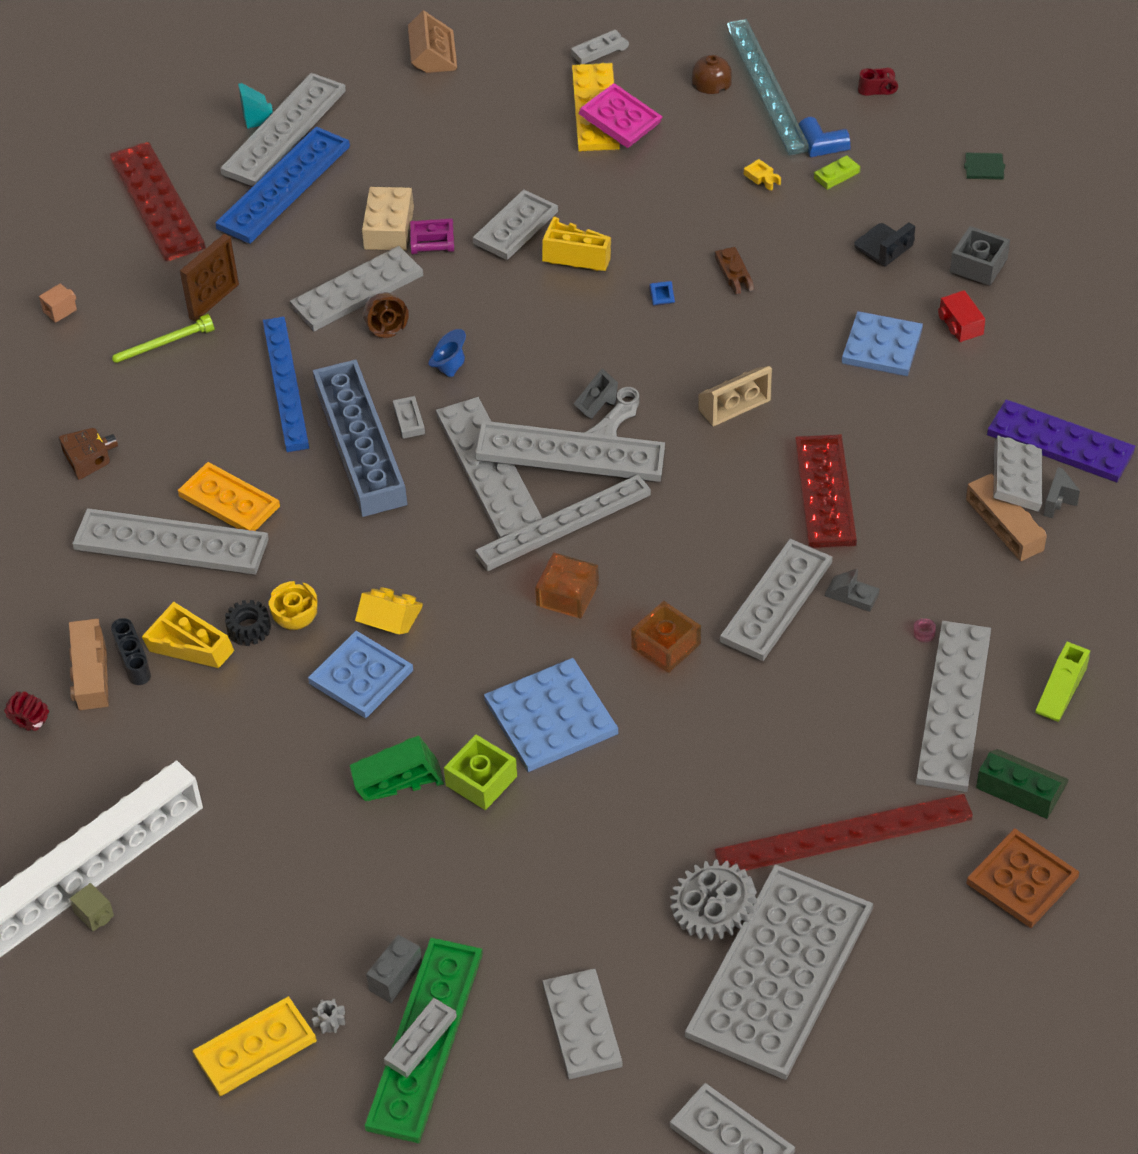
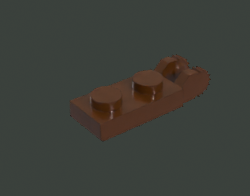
[715,247,754,294]

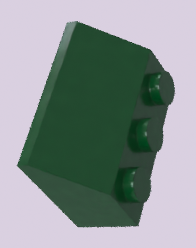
[976,749,1069,819]

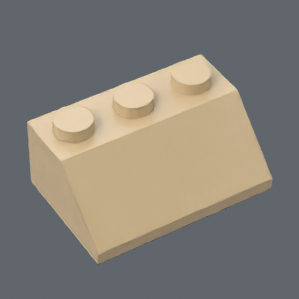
[698,366,772,426]

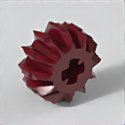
[4,691,49,731]

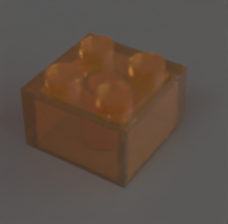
[535,552,599,619]
[631,600,701,673]

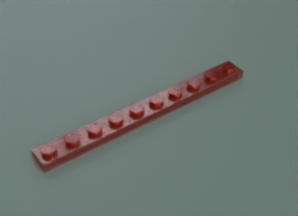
[715,794,973,871]

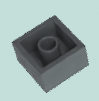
[950,226,1010,286]

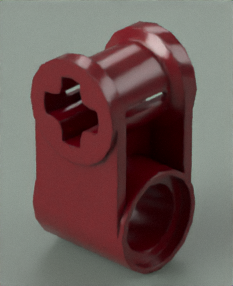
[857,68,898,96]

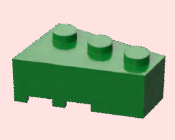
[350,735,444,801]

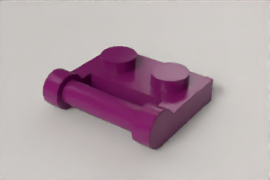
[410,219,454,254]

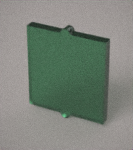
[964,153,1005,180]

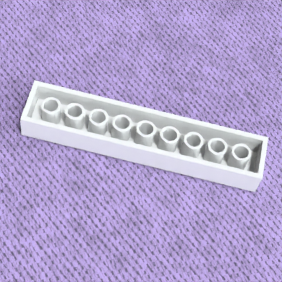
[0,760,203,957]

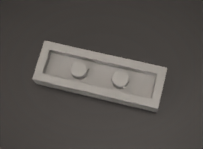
[384,998,457,1078]

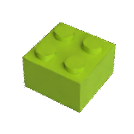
[444,734,517,810]

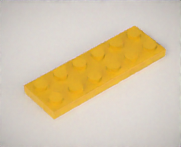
[572,63,620,151]

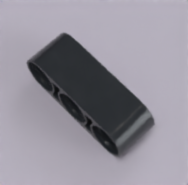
[111,618,151,685]

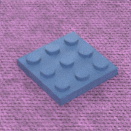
[842,311,923,376]
[308,631,413,719]

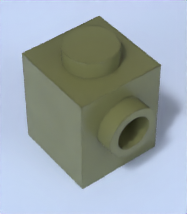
[69,883,114,932]

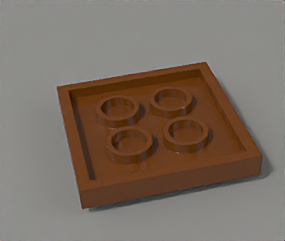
[180,233,239,322]

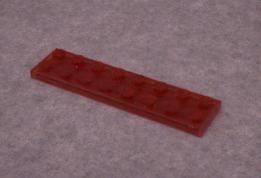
[110,142,206,262]

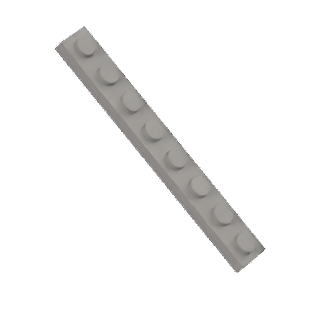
[475,475,651,571]

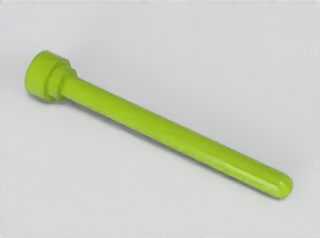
[112,314,215,363]

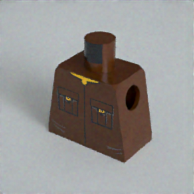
[59,428,118,480]

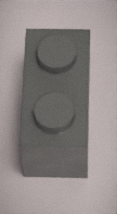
[366,935,422,1003]

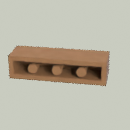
[966,473,1047,562]

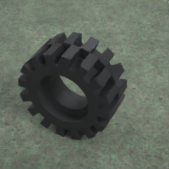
[225,600,271,646]

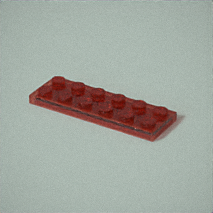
[795,434,857,548]

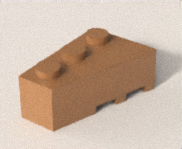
[69,618,109,710]

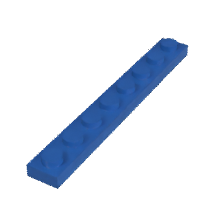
[263,317,309,452]

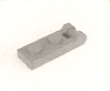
[571,30,629,64]

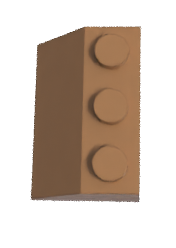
[408,10,457,73]

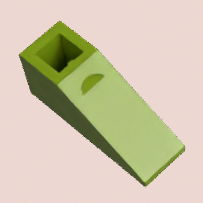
[1035,642,1091,722]

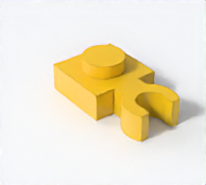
[743,159,781,190]

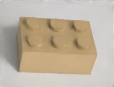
[362,187,414,250]

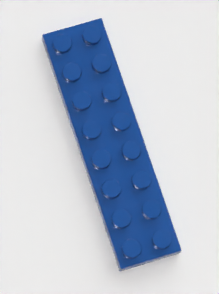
[215,127,350,244]

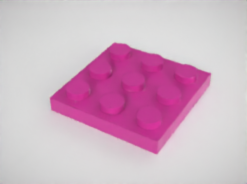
[579,83,663,148]

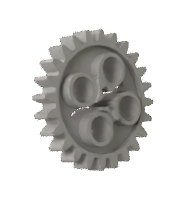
[670,860,757,940]

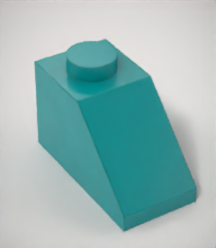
[238,83,273,129]

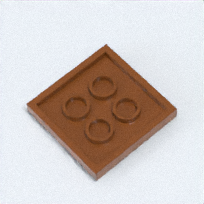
[966,828,1079,928]

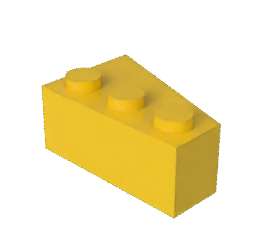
[142,602,235,668]

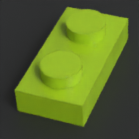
[814,155,860,190]

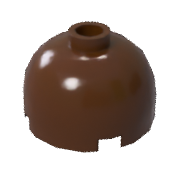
[692,55,732,94]
[363,292,409,338]

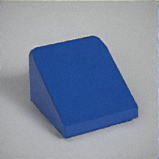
[649,281,675,306]

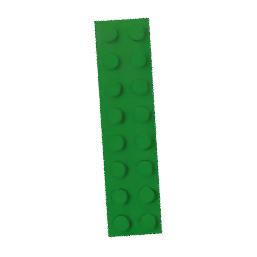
[365,938,483,1143]

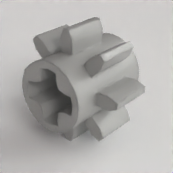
[312,999,345,1034]

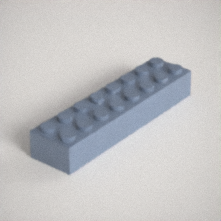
[313,360,407,517]

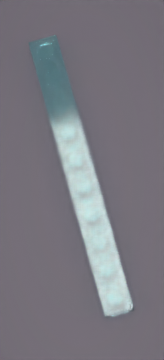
[728,19,809,155]

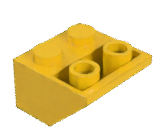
[355,587,423,635]

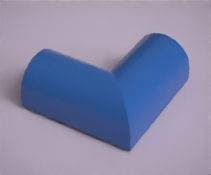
[798,117,850,157]

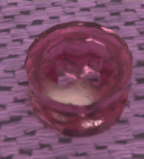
[914,618,936,642]

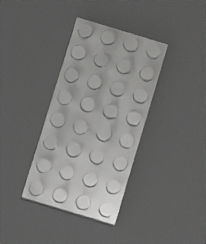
[685,864,873,1080]

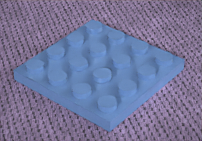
[484,658,618,772]

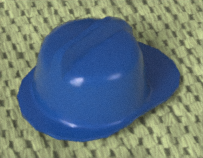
[428,329,466,377]

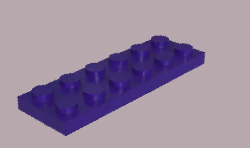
[987,399,1136,482]

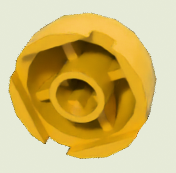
[268,581,318,630]

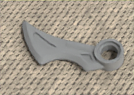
[585,387,639,437]

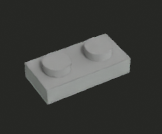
[393,396,425,439]

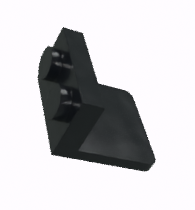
[854,222,915,267]

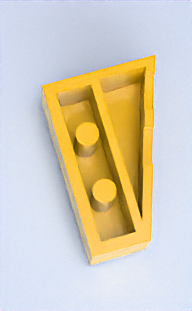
[542,216,611,271]

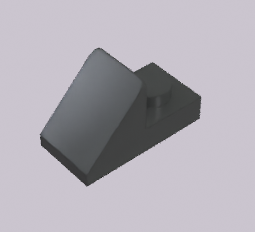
[574,369,618,419]
[1044,467,1080,518]
[825,569,880,612]

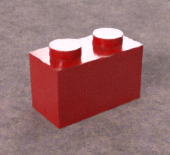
[938,290,986,342]

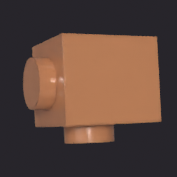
[39,283,77,323]

